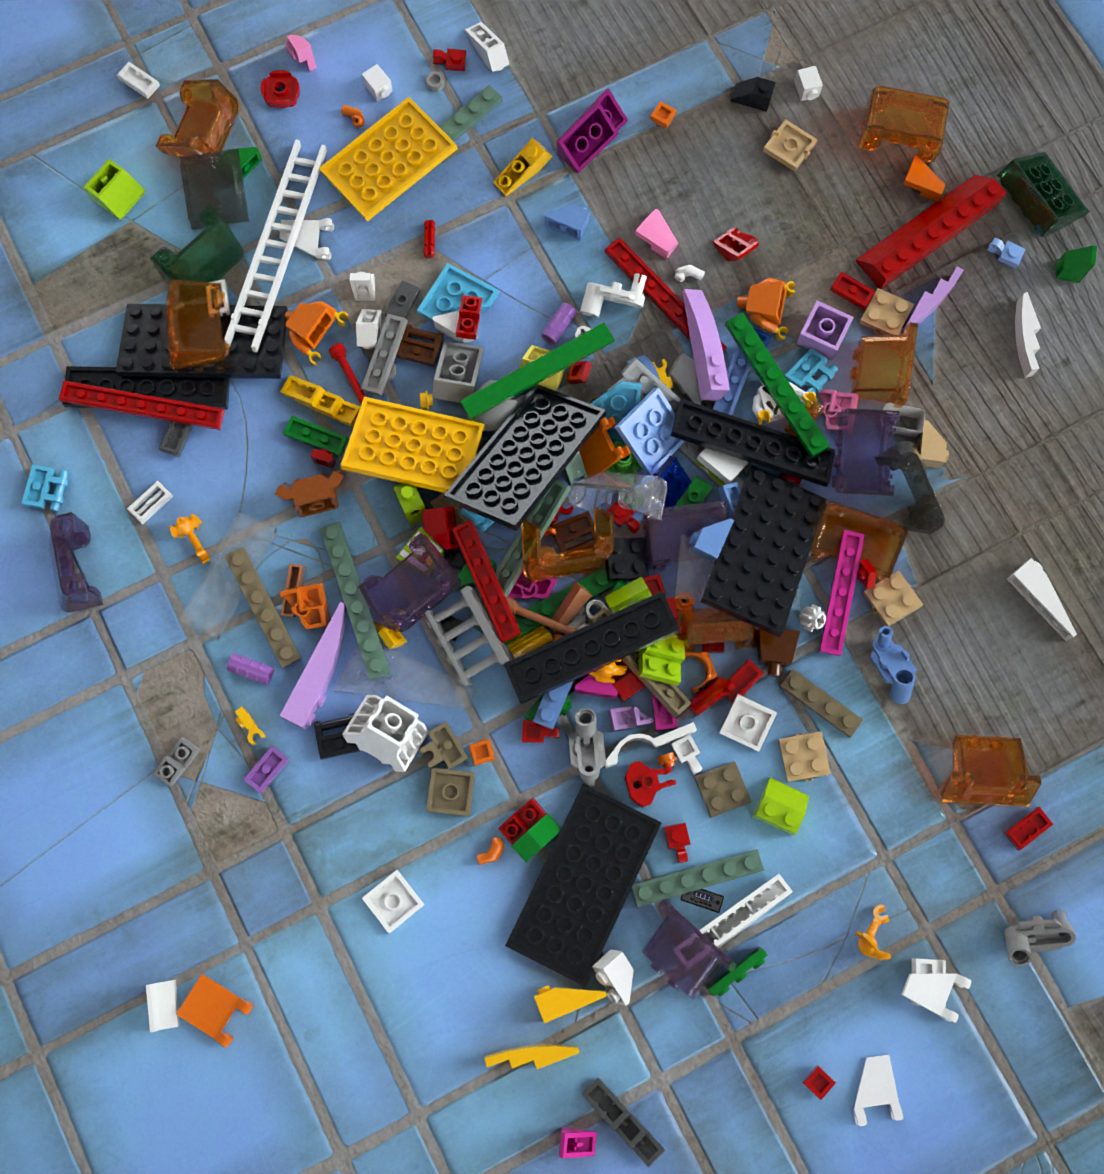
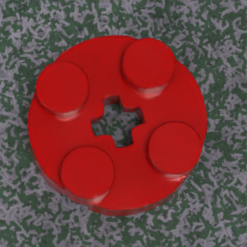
[260,70,300,108]

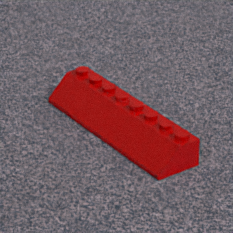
[856,175,1007,289]

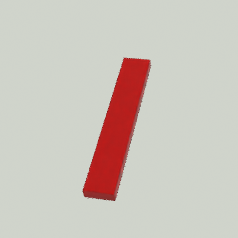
[452,520,522,643]

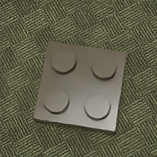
[694,761,752,818]
[426,768,475,817]

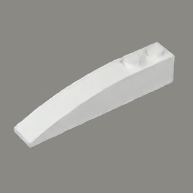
[670,874,793,973]

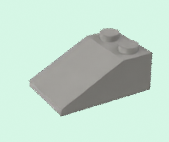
[433,341,484,403]

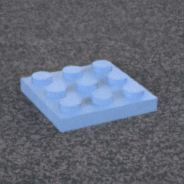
[615,388,685,476]

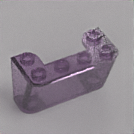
[49,512,103,612]

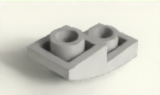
[153,737,201,787]

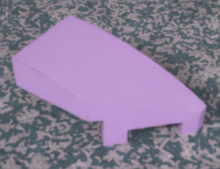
[608,706,654,732]

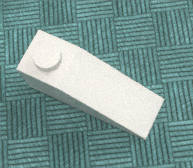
[465,22,509,72]

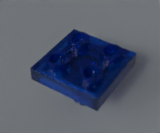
[646,456,692,514]

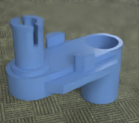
[870,626,917,704]

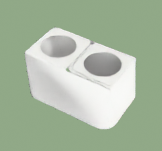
[877,403,925,438]

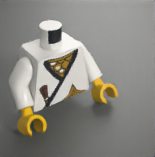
[752,380,817,425]

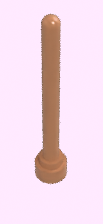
[506,597,577,635]

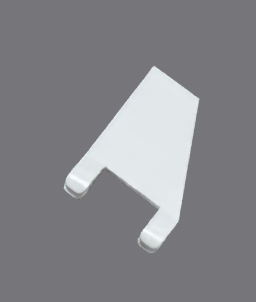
[279,218,334,260]
[901,973,971,1023]
[853,1054,903,1126]

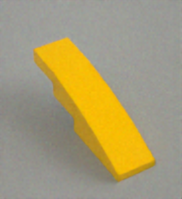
[280,375,360,428]
[484,1044,580,1069]

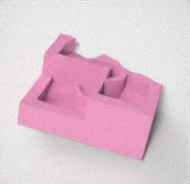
[285,35,316,71]

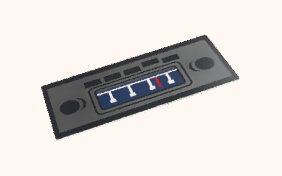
[680,889,724,913]

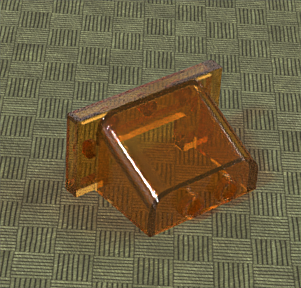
[850,322,918,408]
[674,608,757,653]
[940,735,1042,806]

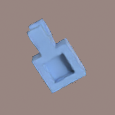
[987,238,1025,269]

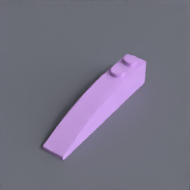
[682,289,730,401]
[280,602,347,730]

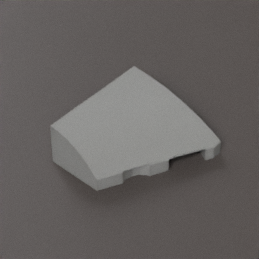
[669,353,703,405]

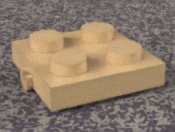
[763,119,817,172]
[859,288,914,340]
[863,571,923,627]
[779,731,831,782]

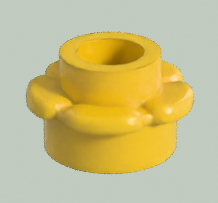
[419,390,433,410]

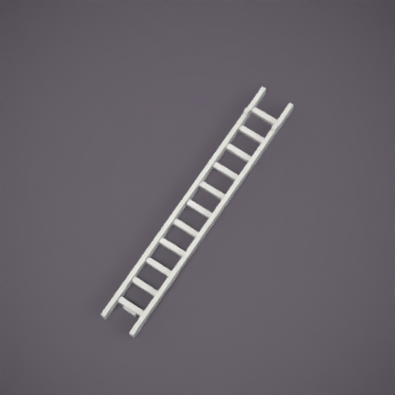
[224,139,327,352]

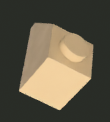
[915,420,949,469]

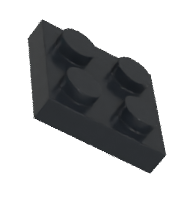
[602,537,649,581]

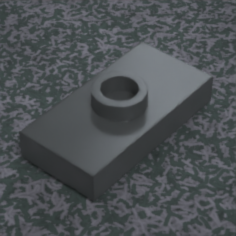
[384,280,420,318]
[159,422,193,458]

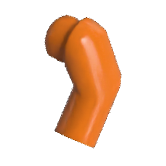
[341,104,365,128]
[477,837,504,865]

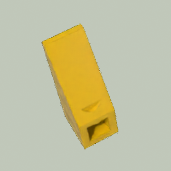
[493,138,553,196]

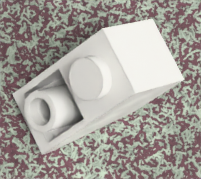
[592,949,634,1006]

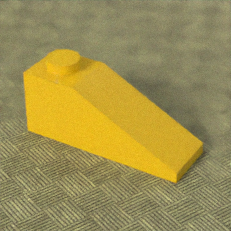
[534,985,607,1023]

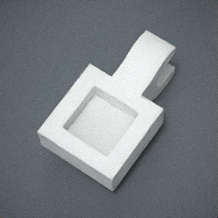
[671,734,702,775]

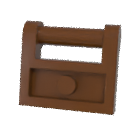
[396,324,444,367]
[550,511,603,561]

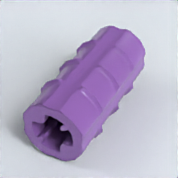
[541,303,577,345]
[227,653,275,685]

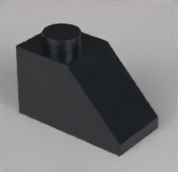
[730,77,776,112]

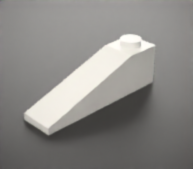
[1007,558,1077,641]

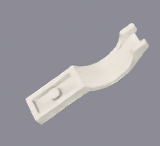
[604,722,697,768]

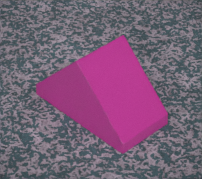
[574,675,618,699]
[559,1127,597,1158]

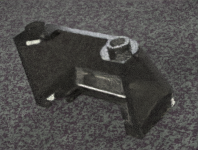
[874,441,945,534]

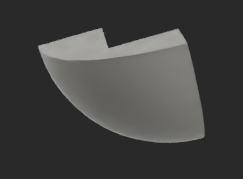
[467,379,519,431]

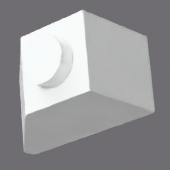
[356,309,382,349]
[433,311,478,343]

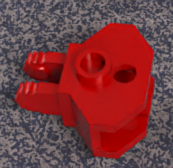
[624,761,677,808]

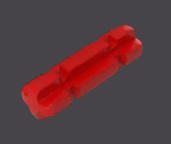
[423,220,435,258]

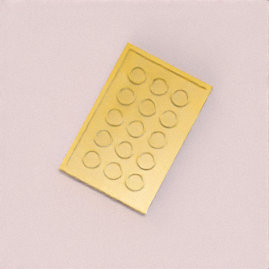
[319,97,458,222]
[341,397,485,493]

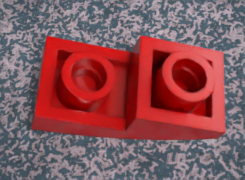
[456,295,482,340]
[498,798,547,845]

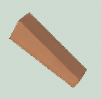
[280,563,306,618]
[550,582,592,634]

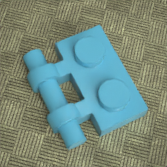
[785,348,838,394]
[21,465,69,512]

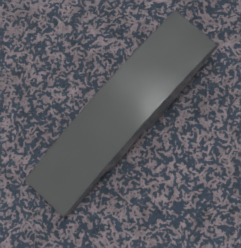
[582,1078,666,1168]

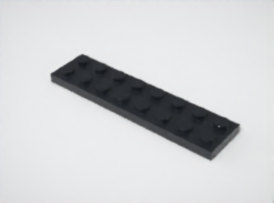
[62,366,230,410]
[670,399,836,487]
[504,591,681,704]

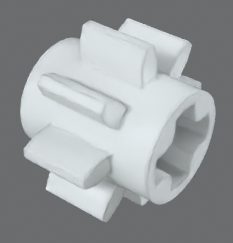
[799,604,826,632]

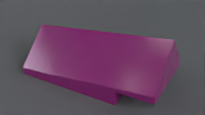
[556,88,628,173]

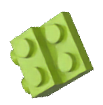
[639,635,685,686]

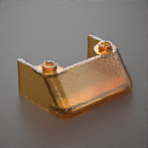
[521,507,614,582]

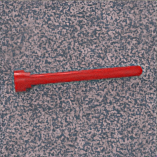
[328,343,366,404]

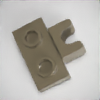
[419,721,468,770]

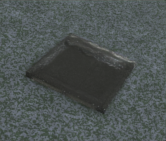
[180,149,249,230]

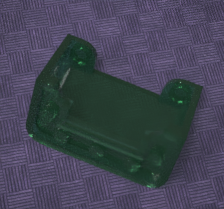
[150,205,244,302]

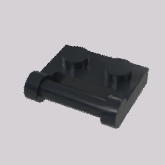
[314,713,360,760]

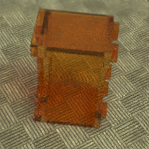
[858,86,949,162]

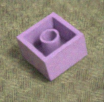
[796,301,854,360]

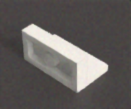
[146,980,180,1032]

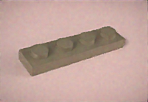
[779,669,863,738]

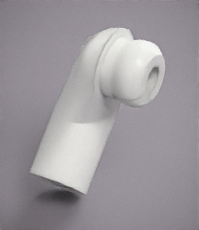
[674,265,705,282]
[567,606,586,629]

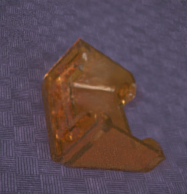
[156,79,239,166]
[166,280,229,369]
[810,499,908,580]

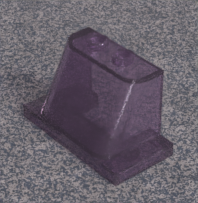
[642,899,738,999]

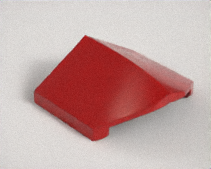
[713,228,759,262]

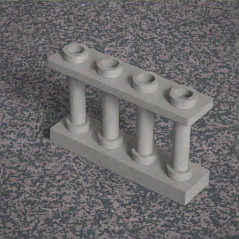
[425,586,513,686]

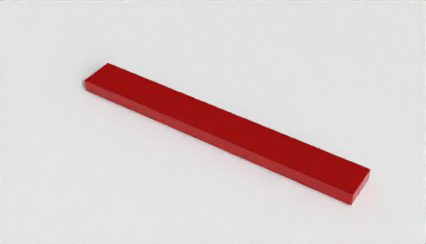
[604,237,727,352]
[59,381,225,430]

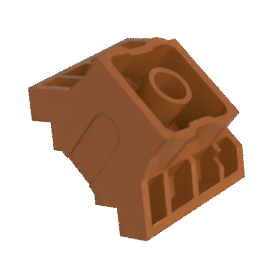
[275,469,346,518]

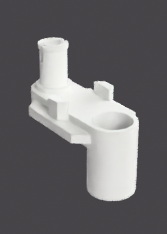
[580,273,647,318]

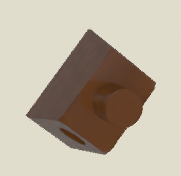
[756,628,800,677]

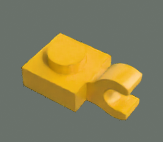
[652,359,673,389]
[374,614,407,649]
[235,706,266,745]

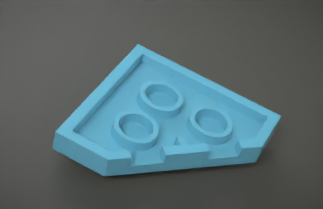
[417,263,499,323]
[590,381,642,443]

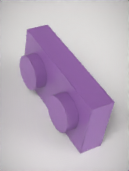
[244,746,290,794]

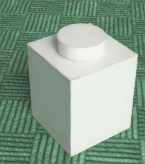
[362,64,393,102]
[794,66,823,101]

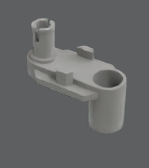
[569,708,606,788]
[1004,909,1076,966]

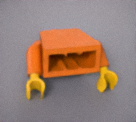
[737,278,795,341]
[285,301,348,366]

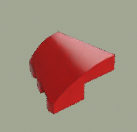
[688,677,735,717]

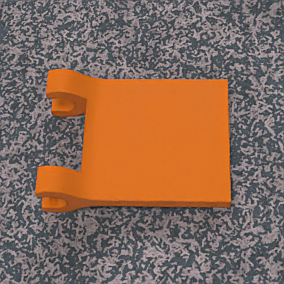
[579,417,631,481]
[176,973,254,1048]

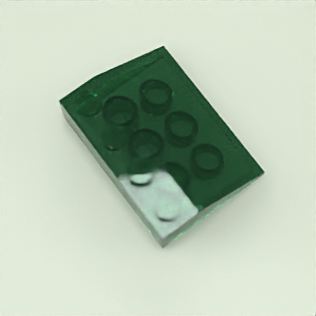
[997,152,1090,237]

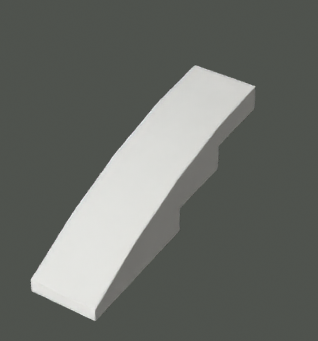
[1015,292,1041,378]

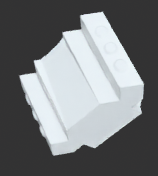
[342,695,428,772]

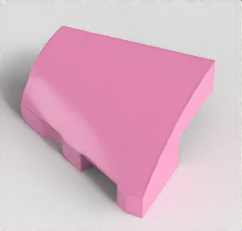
[635,209,678,259]
[817,389,859,435]

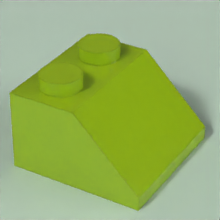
[752,777,809,836]

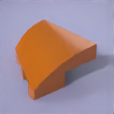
[903,156,945,202]
[279,582,331,630]

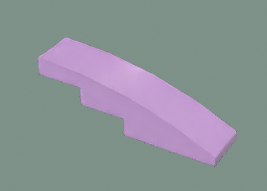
[902,267,964,333]

